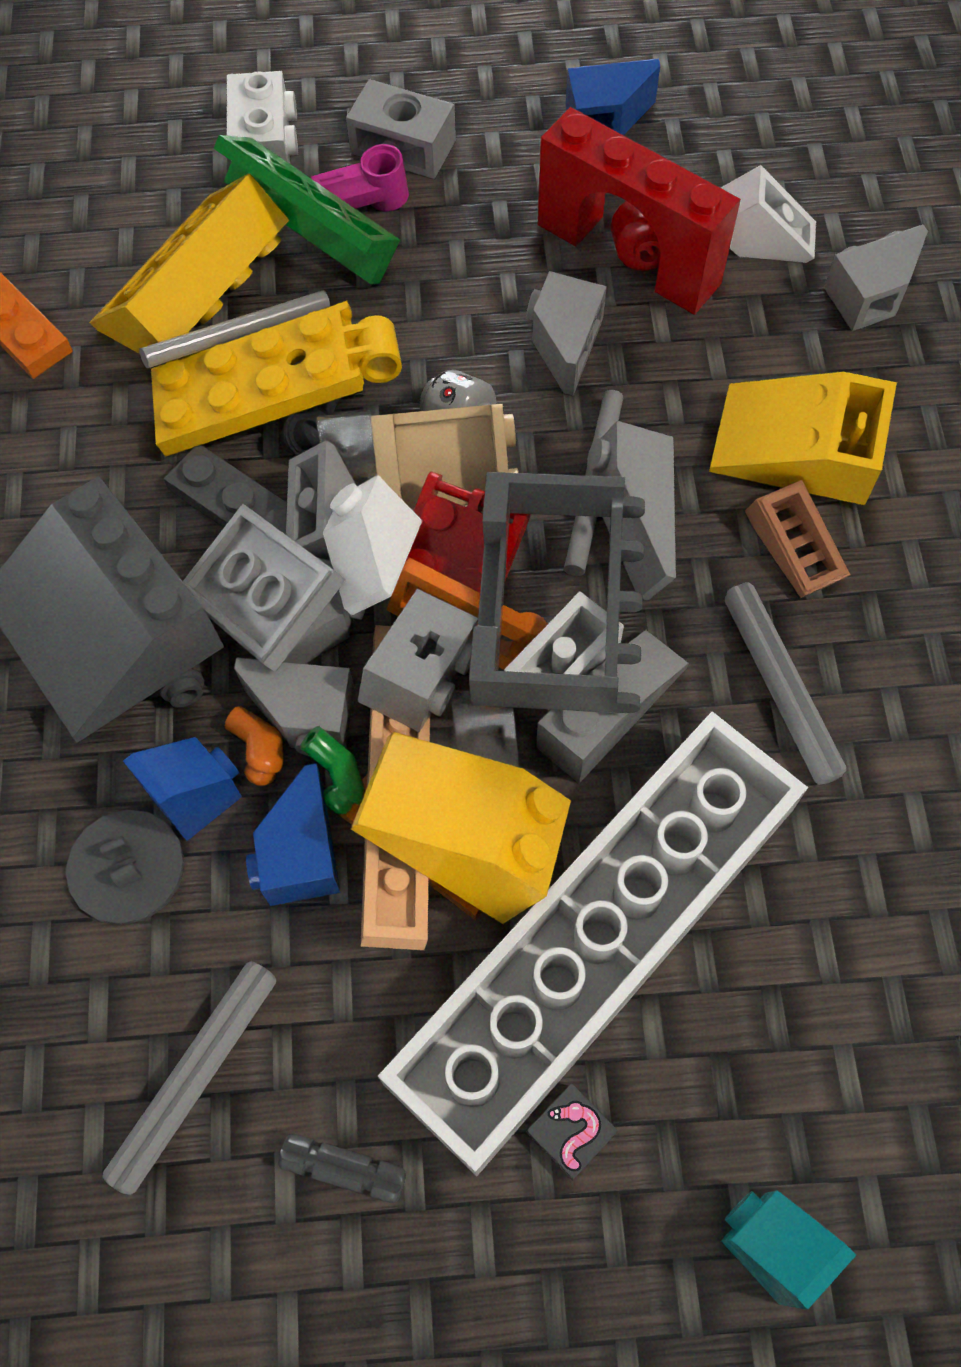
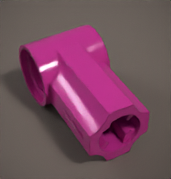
[311,144,409,212]

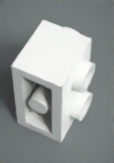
[227,71,298,164]

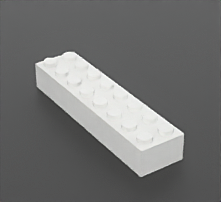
[378,712,808,1176]

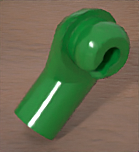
[300,726,365,814]

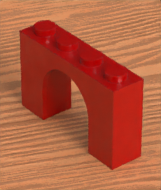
[538,107,741,315]

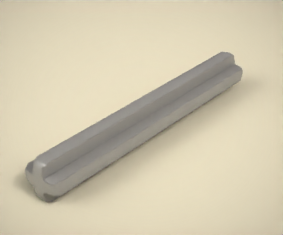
[725,582,846,785]
[102,961,276,1195]

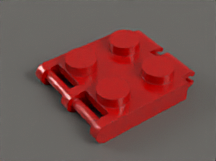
[406,471,531,593]

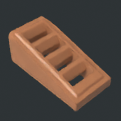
[745,480,851,598]

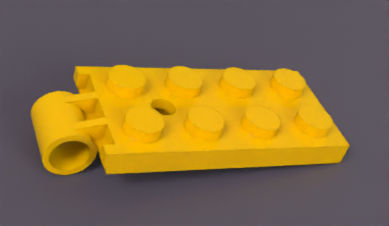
[151,301,402,457]

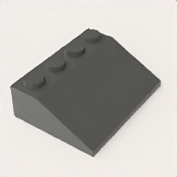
[0,476,224,743]

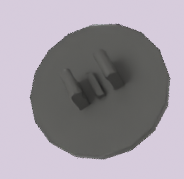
[65,809,185,925]

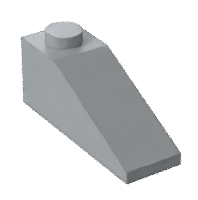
[587,421,676,600]
[536,630,689,783]

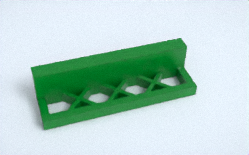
[214,135,400,284]

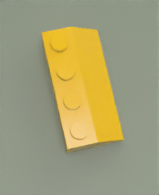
[89,173,289,354]

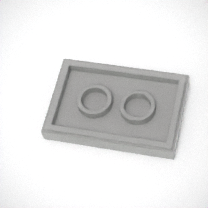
[183,504,346,672]

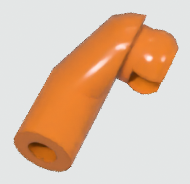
[224,706,283,786]

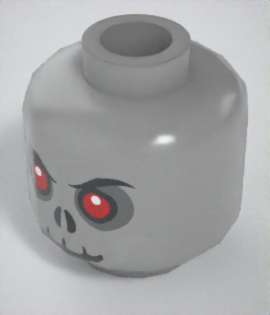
[420,369,496,411]

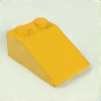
[351,732,571,924]

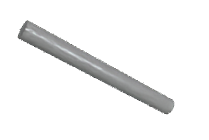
[139,290,330,368]
[564,390,623,576]

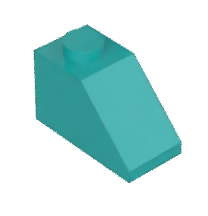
[721,1190,856,1310]

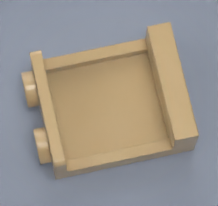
[371,404,518,513]

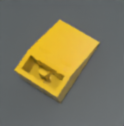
[709,372,897,505]

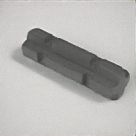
[278,1134,406,1203]

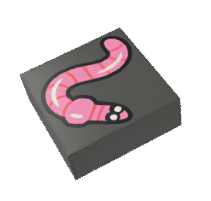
[527,1083,618,1181]

